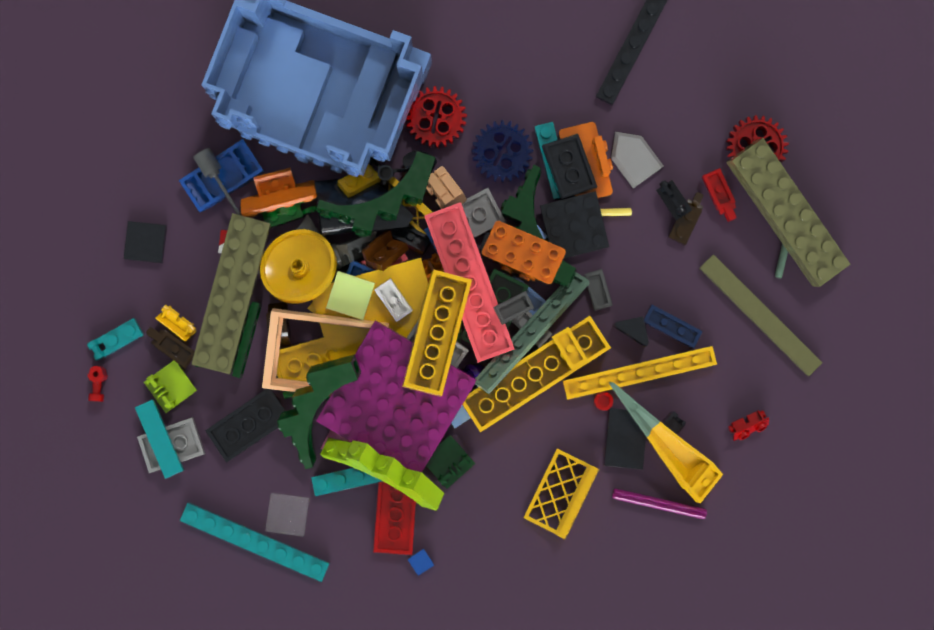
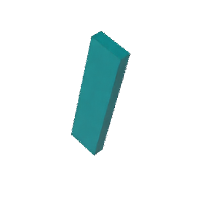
[135,400,184,479]

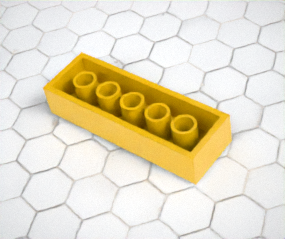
[402,270,472,396]

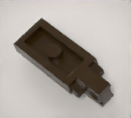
[668,192,704,245]
[146,327,195,369]

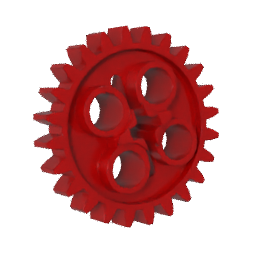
[406,86,467,149]
[726,115,789,161]

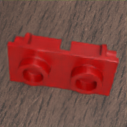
[728,410,769,441]

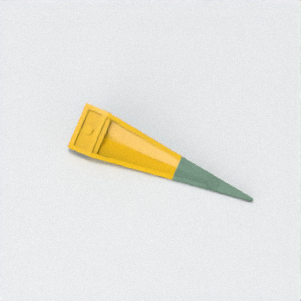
[609,382,723,503]

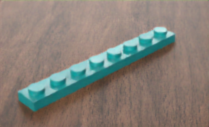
[180,503,330,582]

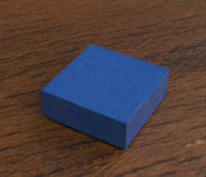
[408,548,434,576]

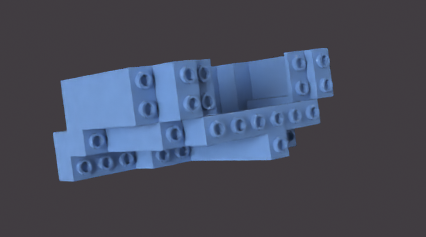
[201,0,432,177]

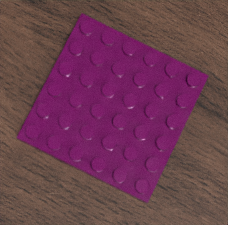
[316,320,477,472]

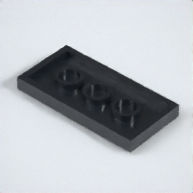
[205,389,286,463]

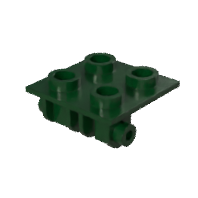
[426,435,476,489]

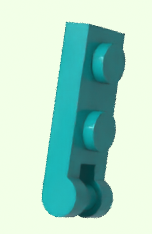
[87,318,144,361]

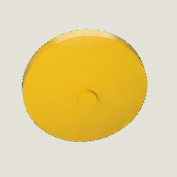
[260,229,337,304]

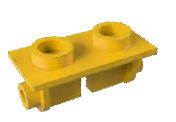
[155,305,197,342]

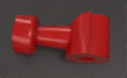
[87,366,108,402]

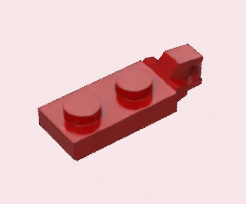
[702,168,737,222]

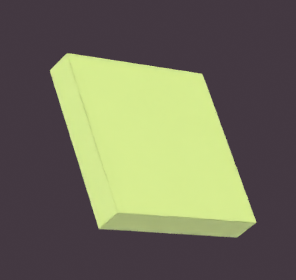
[326,271,375,320]

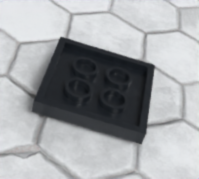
[540,191,609,259]

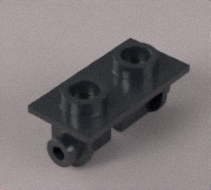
[656,180,692,221]

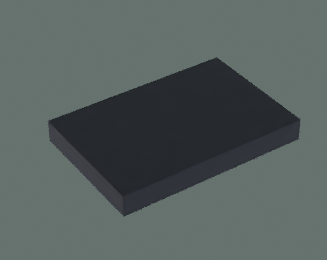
[542,134,597,200]
[604,408,646,470]

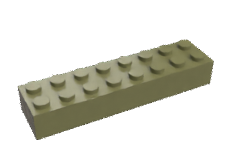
[726,138,850,287]
[191,213,271,374]

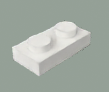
[374,278,413,322]

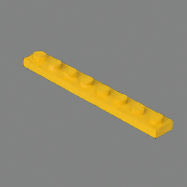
[563,346,717,400]

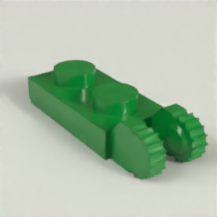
[262,202,317,229]

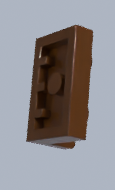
[362,230,409,271]

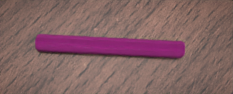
[612,489,707,519]

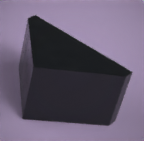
[612,316,649,347]

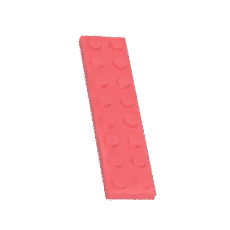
[424,202,515,363]

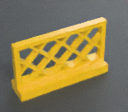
[524,449,599,539]

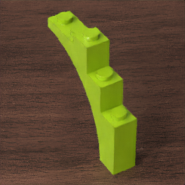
[320,437,445,510]

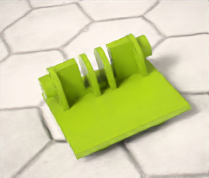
[144,361,197,413]

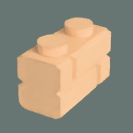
[426,166,467,209]

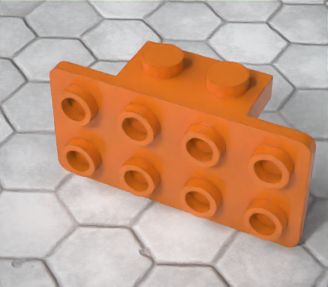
[559,122,613,198]
[241,167,317,217]
[482,221,566,284]

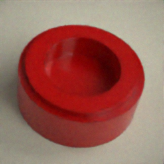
[594,391,613,411]

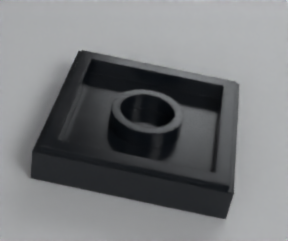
[123,221,167,263]

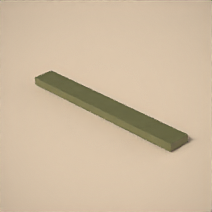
[699,254,823,376]

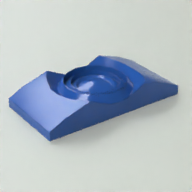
[179,139,264,213]

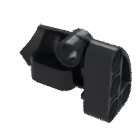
[314,177,414,236]

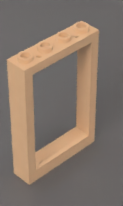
[262,308,389,396]

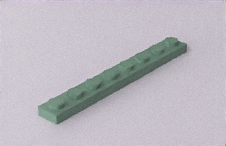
[475,273,589,394]

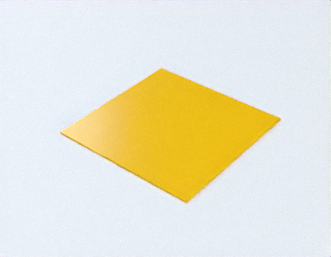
[313,257,429,361]

